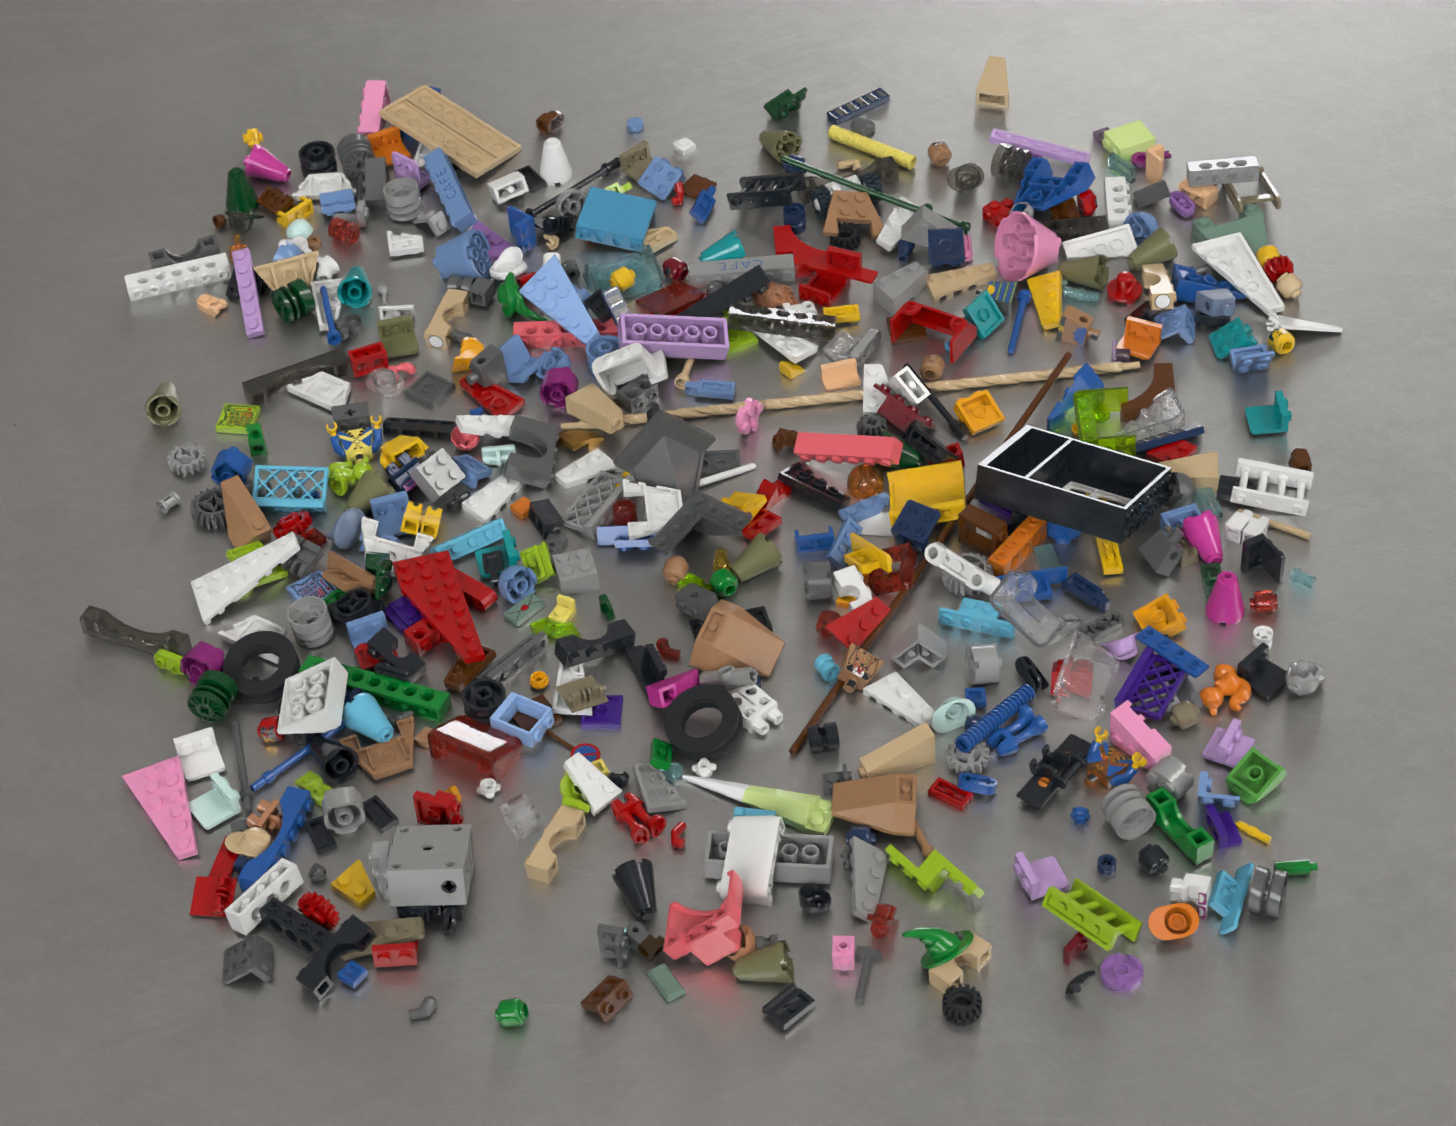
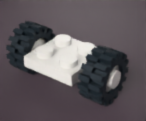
[810,171,884,220]

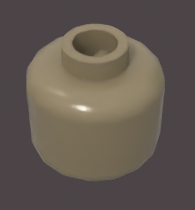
[1169,700,1201,730]

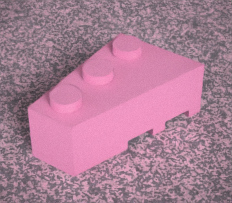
[1109,700,1172,770]

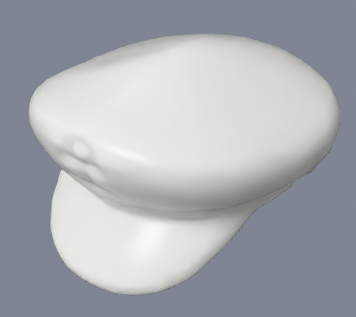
[489,246,527,281]

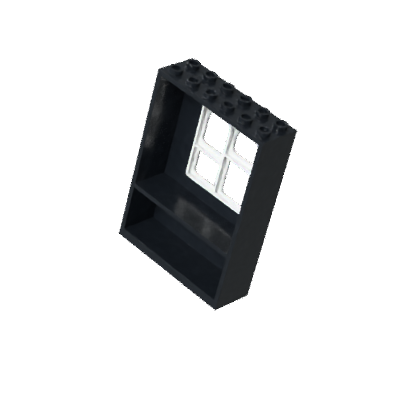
[974,425,1173,544]

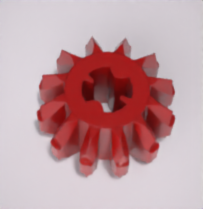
[1263,254,1294,284]

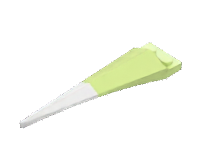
[682,775,836,835]

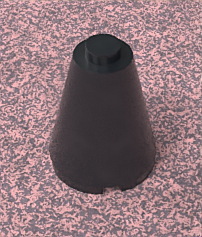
[310,737,359,784]
[612,859,657,920]

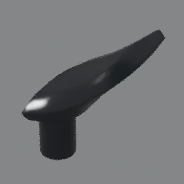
[1065,970,1095,995]

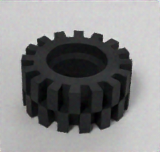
[829,222,861,251]
[942,983,982,1026]

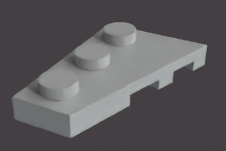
[633,762,688,813]

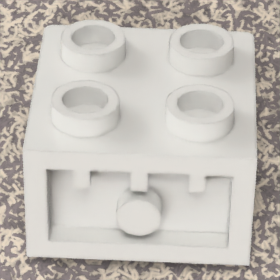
[173,727,226,782]

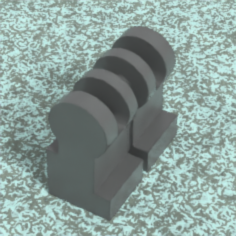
[277,531,324,579]

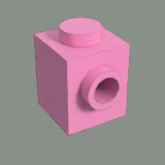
[832,936,855,970]

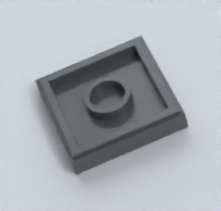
[404,371,455,408]

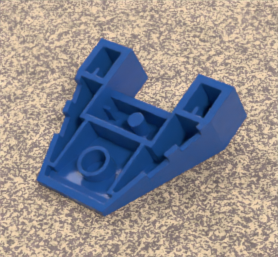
[1013,157,1095,211]

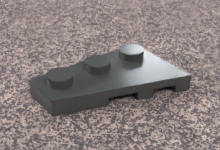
[700,449,740,479]

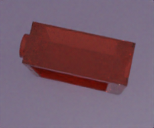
[867,543,917,596]

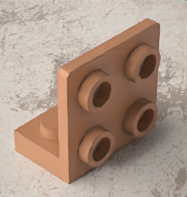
[753,281,799,319]

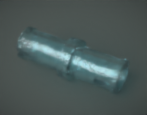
[1063,285,1100,304]

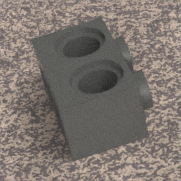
[616,374,659,414]

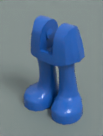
[986,703,1048,757]

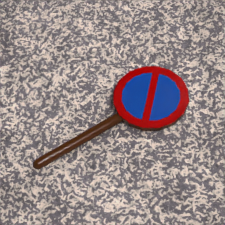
[545,730,601,762]

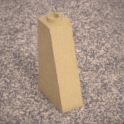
[976,56,1009,108]
[565,383,624,434]
[1158,452,1219,491]
[857,722,935,779]

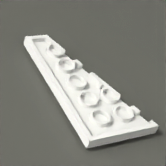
[1191,232,1285,314]

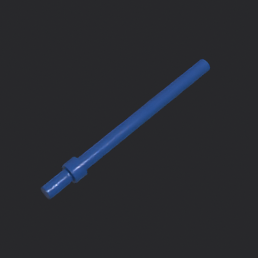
[250,721,347,792]

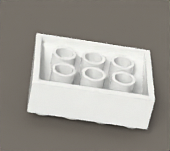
[277,657,348,734]

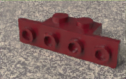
[873,383,937,432]

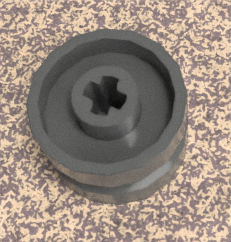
[1248,865,1288,918]

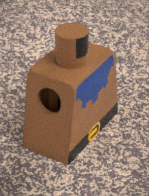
[1056,305,1101,346]

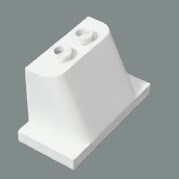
[592,343,668,400]

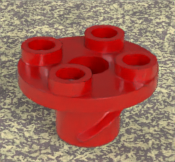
[1107,271,1143,305]

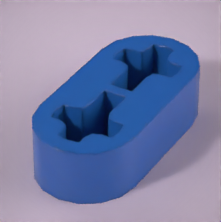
[957,772,997,795]

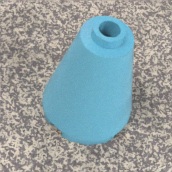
[342,693,394,743]

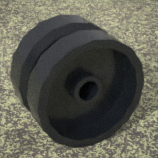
[298,141,338,178]
[462,678,506,729]

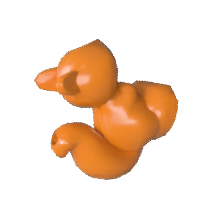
[1199,664,1251,716]

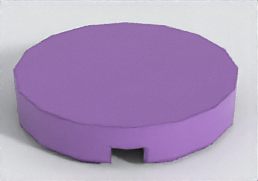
[1100,953,1144,992]

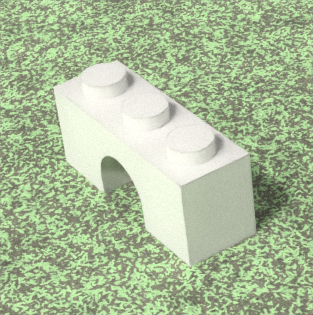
[832,565,873,613]

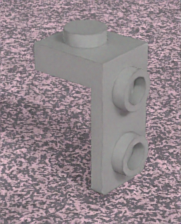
[332,200,369,227]
[412,209,451,237]

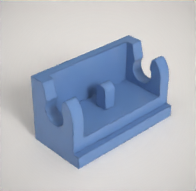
[1160,503,1201,531]

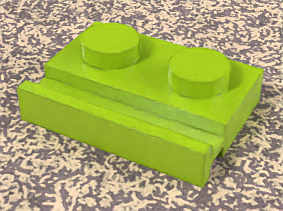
[519,541,556,585]

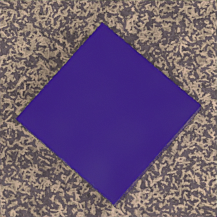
[580,695,624,729]

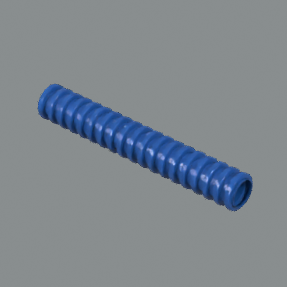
[955,684,1035,753]

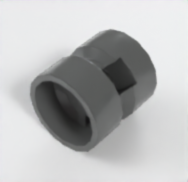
[447,274,476,299]

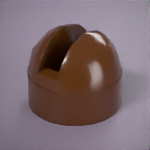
[212,214,227,229]

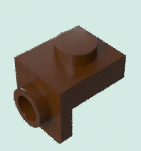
[772,428,798,453]

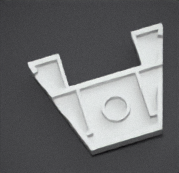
[622,479,683,540]
[361,517,434,577]

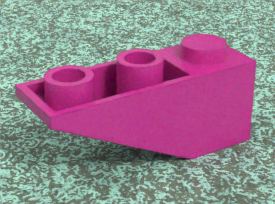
[646,668,700,708]

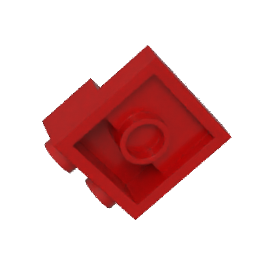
[982,197,1014,228]
[412,790,464,825]

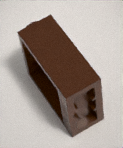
[958,504,1008,557]

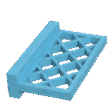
[252,465,330,513]

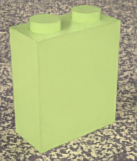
[1102,120,1156,163]

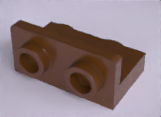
[256,186,296,218]
[1049,197,1081,229]
[580,975,633,1023]

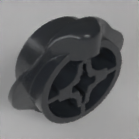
[328,588,386,627]

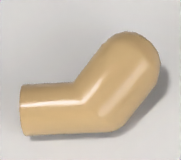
[543,233,560,250]

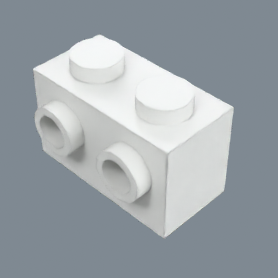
[487,171,529,204]

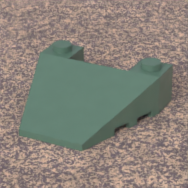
[1191,203,1268,257]

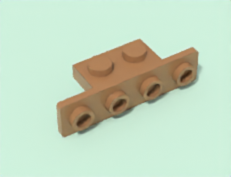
[322,551,376,594]

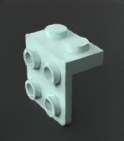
[189,772,241,830]

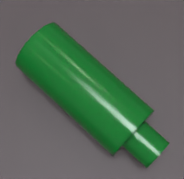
[1274,859,1318,876]

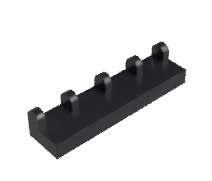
[383,417,457,438]

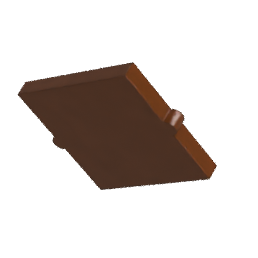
[683,174,717,199]

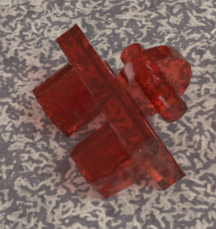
[866,903,899,938]

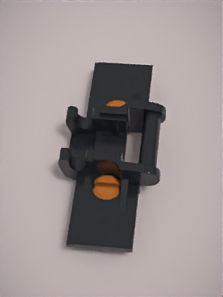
[1016,734,1091,809]

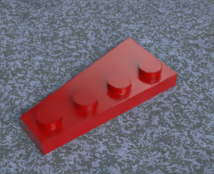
[460,371,525,415]

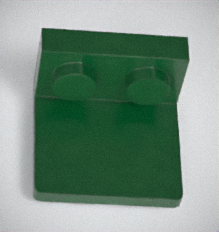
[365,551,393,600]

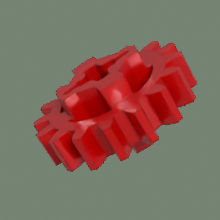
[272,510,313,539]
[297,891,340,931]

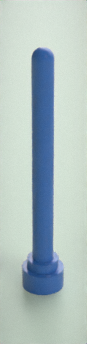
[320,286,342,345]
[1007,290,1032,354]

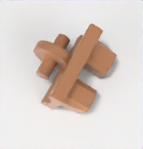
[246,799,283,832]

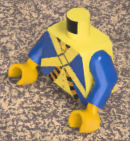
[326,415,383,464]

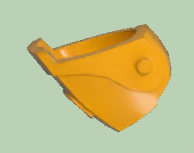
[451,337,484,373]

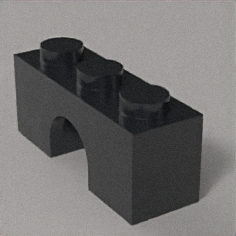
[367,627,426,683]

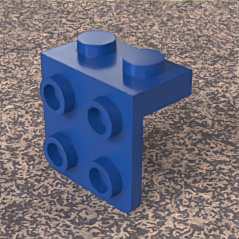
[507,206,537,255]

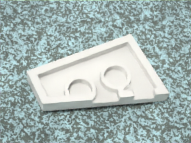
[863,364,893,416]

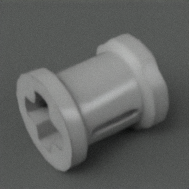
[156,490,181,514]

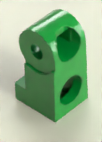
[246,422,268,457]

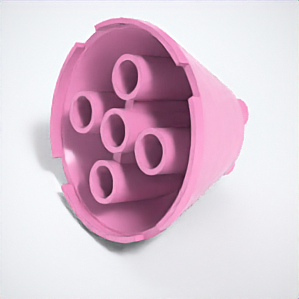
[994,211,1062,282]

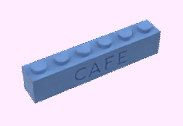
[423,147,478,233]

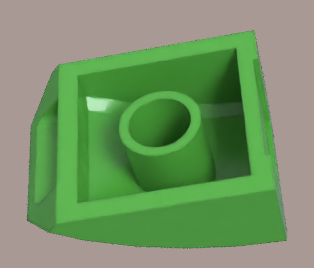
[1225,747,1287,804]

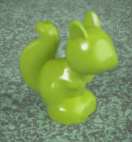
[327,457,373,496]

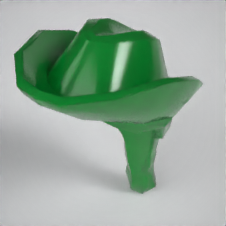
[497,272,548,321]

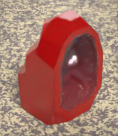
[1077,189,1098,216]

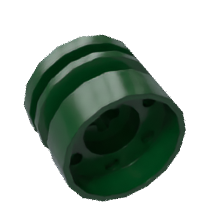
[271,278,316,324]
[187,670,239,723]

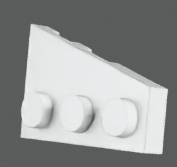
[554,448,621,489]
[563,752,622,816]

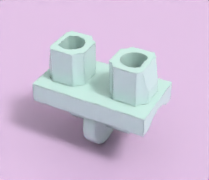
[481,444,516,467]

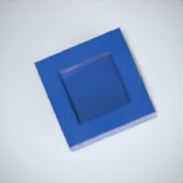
[965,687,986,708]
[337,960,368,989]

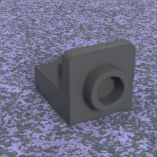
[822,764,852,794]

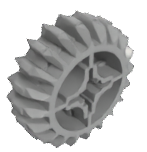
[941,551,994,597]

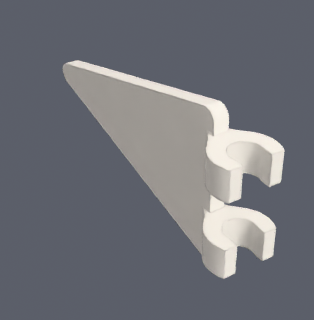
[1265,310,1343,332]

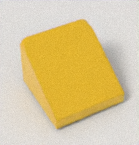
[779,361,805,380]

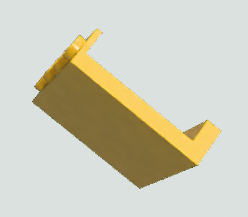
[887,460,967,527]

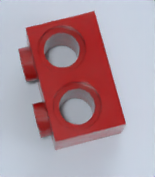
[347,341,389,378]
[403,618,444,657]

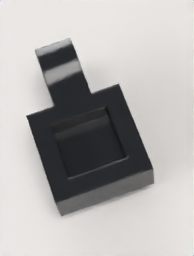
[482,550,504,587]

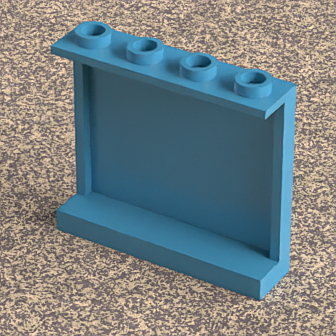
[575,187,657,252]

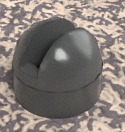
[308,863,326,882]

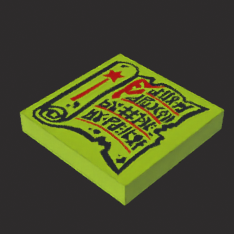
[215,403,261,434]

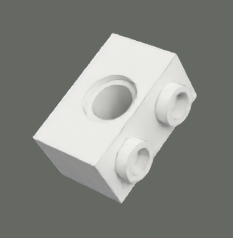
[888,366,930,407]

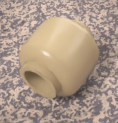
[1276,272,1303,299]

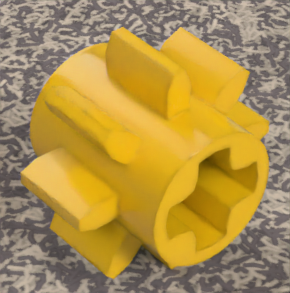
[243,129,264,148]

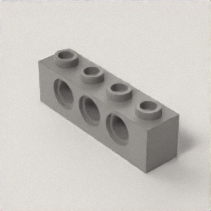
[1186,156,1259,187]

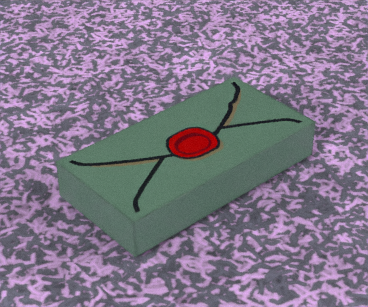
[504,592,545,627]

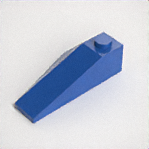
[1171,263,1246,302]
[1047,363,1105,432]

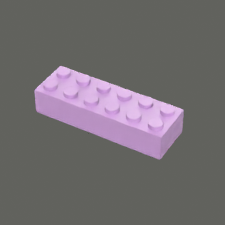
[617,313,729,360]

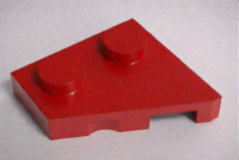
[1146,439,1197,463]
[741,508,783,541]

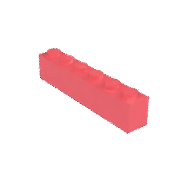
[793,432,903,467]

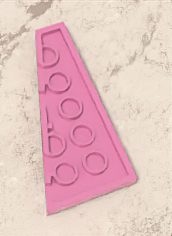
[122,756,199,861]

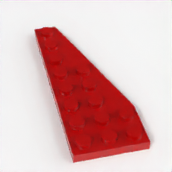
[392,550,485,664]

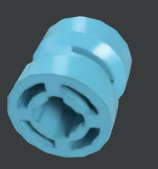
[814,653,840,681]

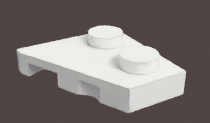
[387,231,424,257]

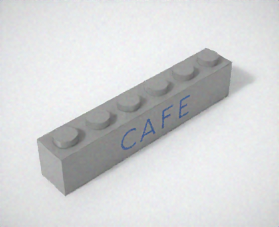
[689,254,795,290]

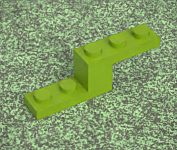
[885,844,985,899]

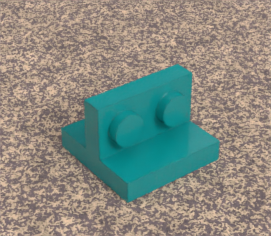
[962,290,1005,340]

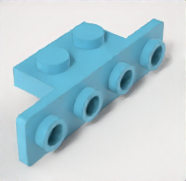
[938,597,1015,639]
[1208,862,1254,935]

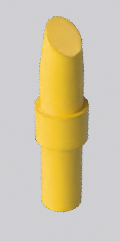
[1235,821,1272,844]

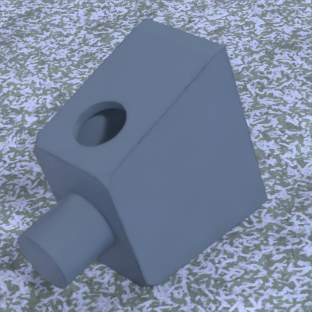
[1195,288,1236,317]

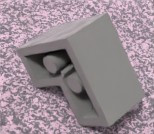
[890,622,947,668]

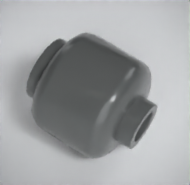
[850,116,875,138]

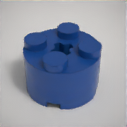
[210,447,253,486]

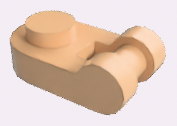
[197,294,228,317]

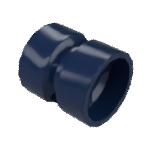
[783,202,806,235]

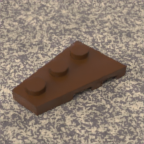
[443,646,497,692]

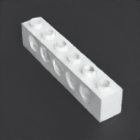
[124,252,231,302]

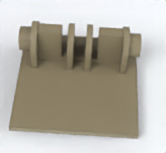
[556,675,608,713]

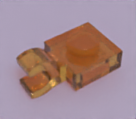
[229,234,247,263]

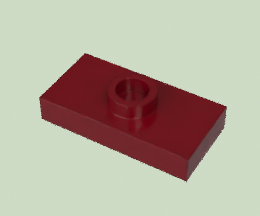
[1063,931,1092,966]

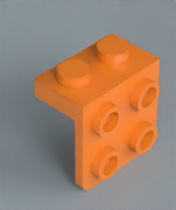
[366,126,411,167]
[1116,316,1163,360]

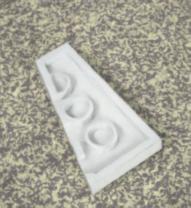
[1062,224,1137,260]
[311,278,343,331]
[751,318,818,364]
[461,474,525,524]
[863,671,935,730]

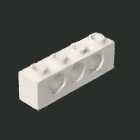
[1104,177,1131,229]
[224,858,303,935]

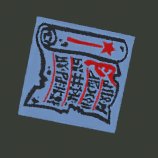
[286,570,337,601]

